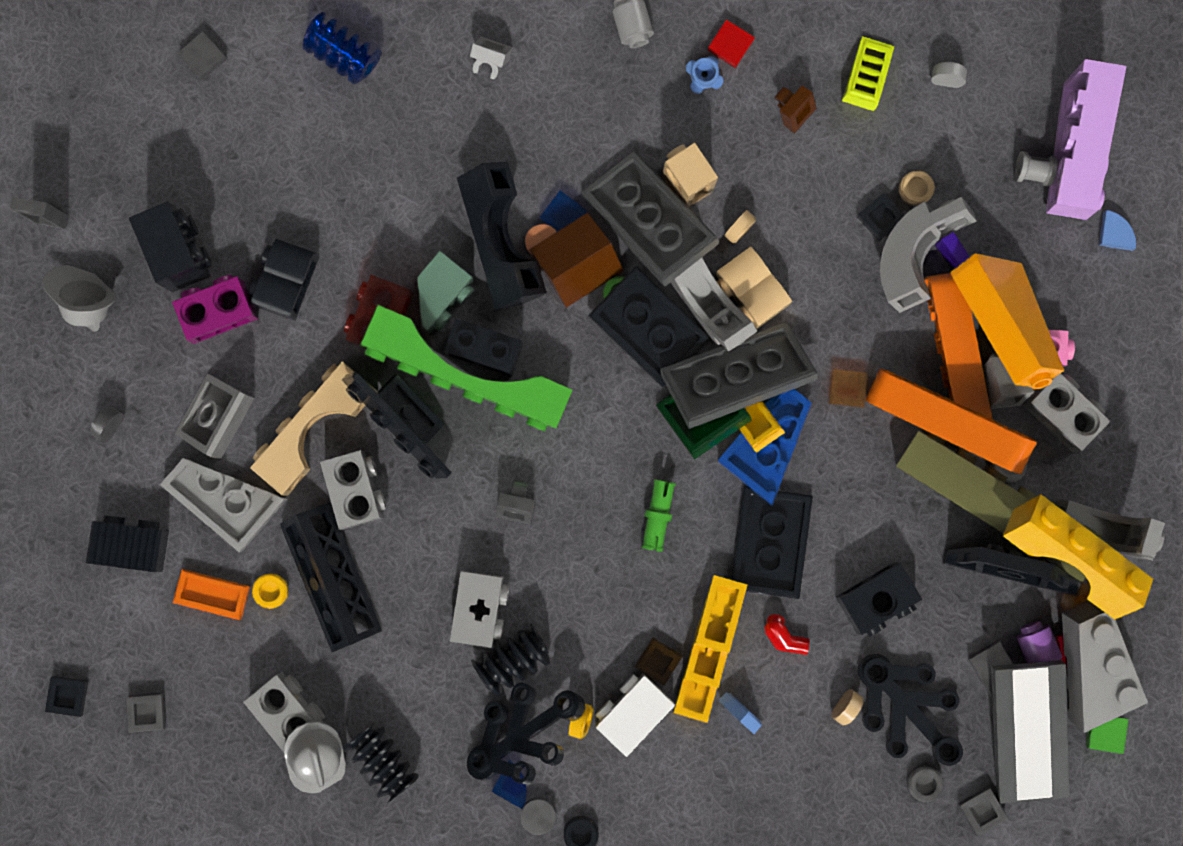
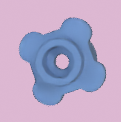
[686,56,723,94]

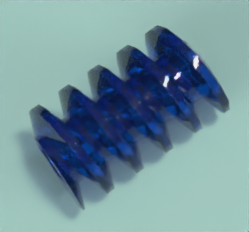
[303,12,382,84]

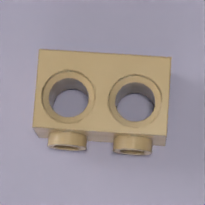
[662,143,718,207]

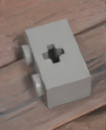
[450,570,509,648]

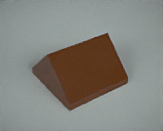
[529,213,623,308]

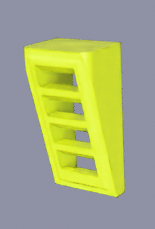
[842,36,895,111]

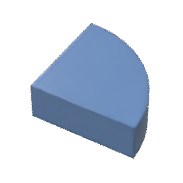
[1099,210,1136,251]
[718,692,762,734]

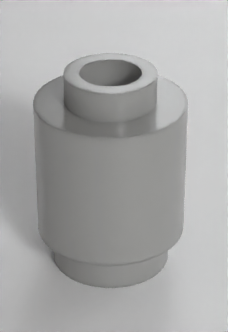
[612,0,654,48]

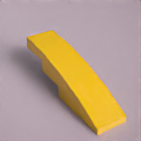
[673,575,747,723]

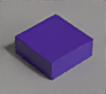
[935,232,970,271]

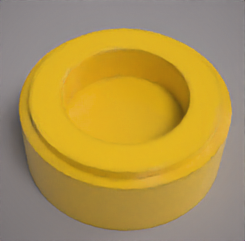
[252,573,289,609]
[569,703,594,739]

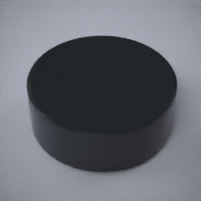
[564,816,599,846]

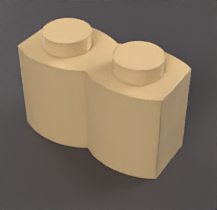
[716,246,792,329]

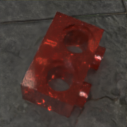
[344,275,413,349]

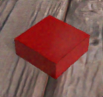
[707,19,755,68]

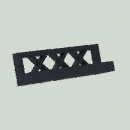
[280,503,382,652]

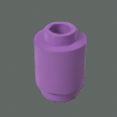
[1016,621,1063,663]

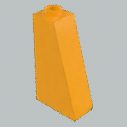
[951,253,1065,389]

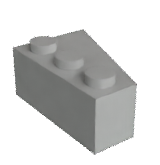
[1062,601,1148,733]

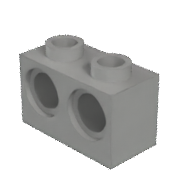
[1023,373,1110,453]
[320,450,387,530]
[243,672,325,752]

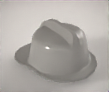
[42,265,116,332]
[284,721,346,793]

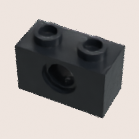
[836,562,922,636]

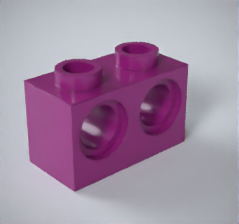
[172,275,258,344]

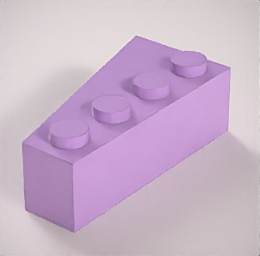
[1046,59,1127,220]

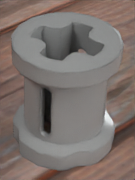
[1014,151,1058,187]

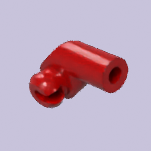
[764,614,810,655]

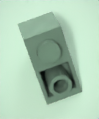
[417,251,474,334]

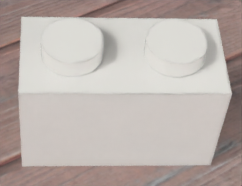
[595,673,675,757]

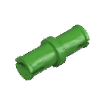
[641,479,676,552]

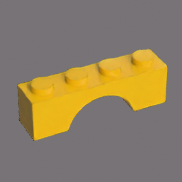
[1003,494,1153,620]

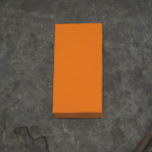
[173,569,251,620]

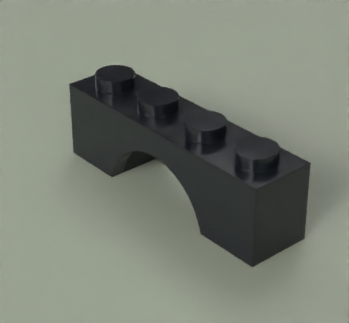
[457,162,547,309]

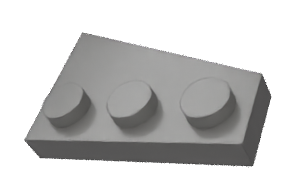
[160,458,287,552]

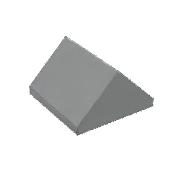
[174,373,255,459]

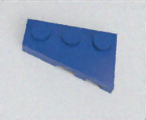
[718,389,812,506]

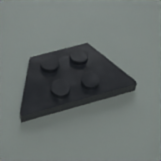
[943,544,1082,597]

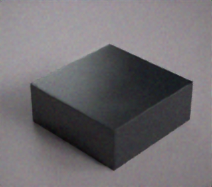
[857,193,904,242]
[45,676,88,717]

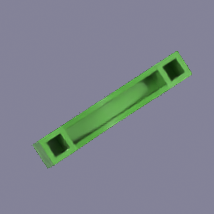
[360,305,572,432]

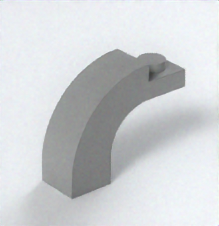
[880,197,977,313]
[670,258,757,351]
[1056,500,1165,561]

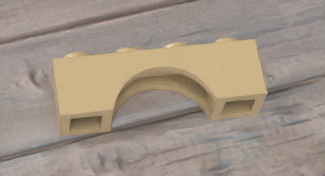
[250,361,378,496]

